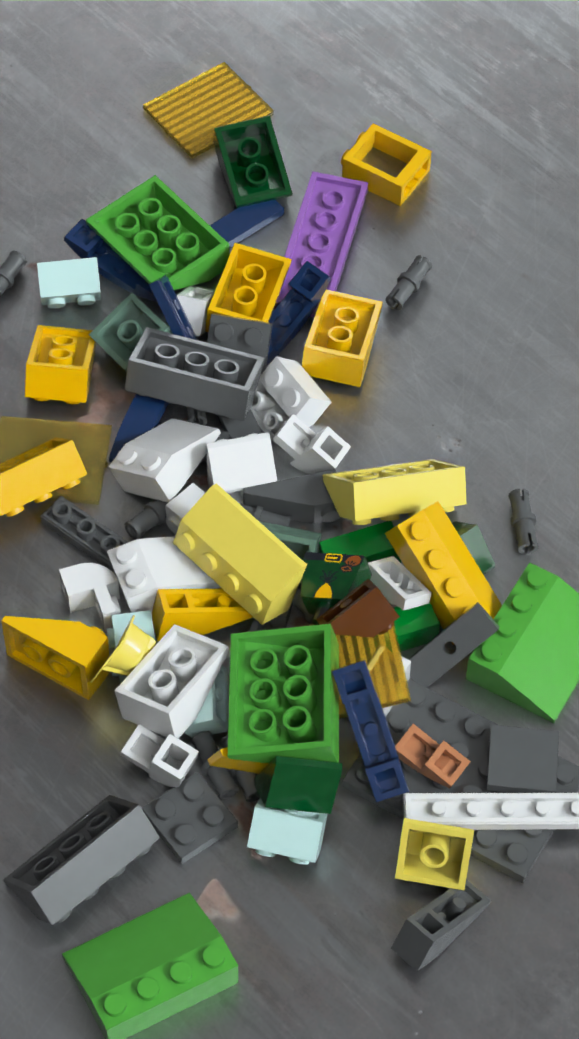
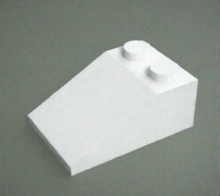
[108,418,221,503]
[107,536,220,614]
[115,624,230,739]

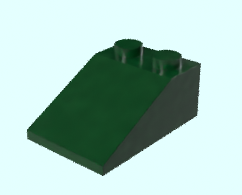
[213,115,293,208]

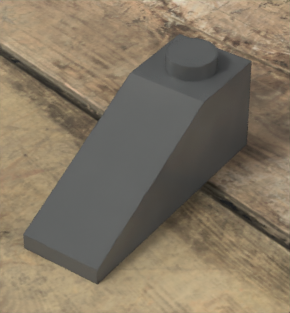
[243,469,343,524]
[391,879,491,971]

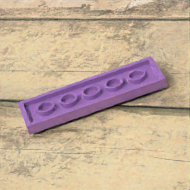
[274,171,368,318]

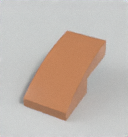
[395,724,471,788]

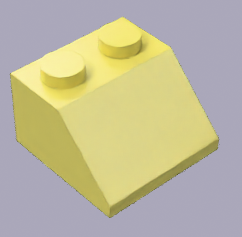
[395,818,474,890]

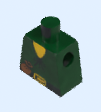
[301,552,372,625]

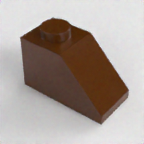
[316,579,400,638]

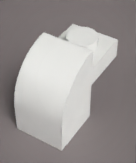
[272,414,351,474]
[59,563,121,632]
[120,724,199,788]

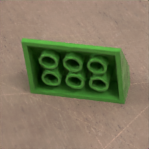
[86,175,230,290]
[465,562,579,723]
[227,624,339,764]
[62,892,238,1039]

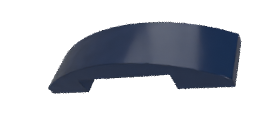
[64,219,157,302]
[267,261,331,365]
[109,394,169,463]
[332,660,409,802]

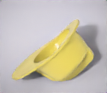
[90,615,156,683]

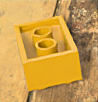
[302,290,383,387]
[25,325,96,404]
[1,616,110,700]

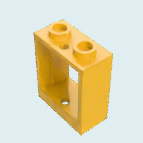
[340,123,432,206]

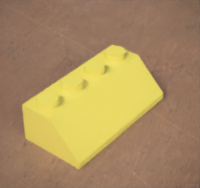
[323,459,467,525]
[173,483,307,625]

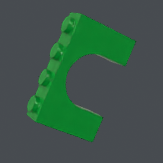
[318,521,440,652]

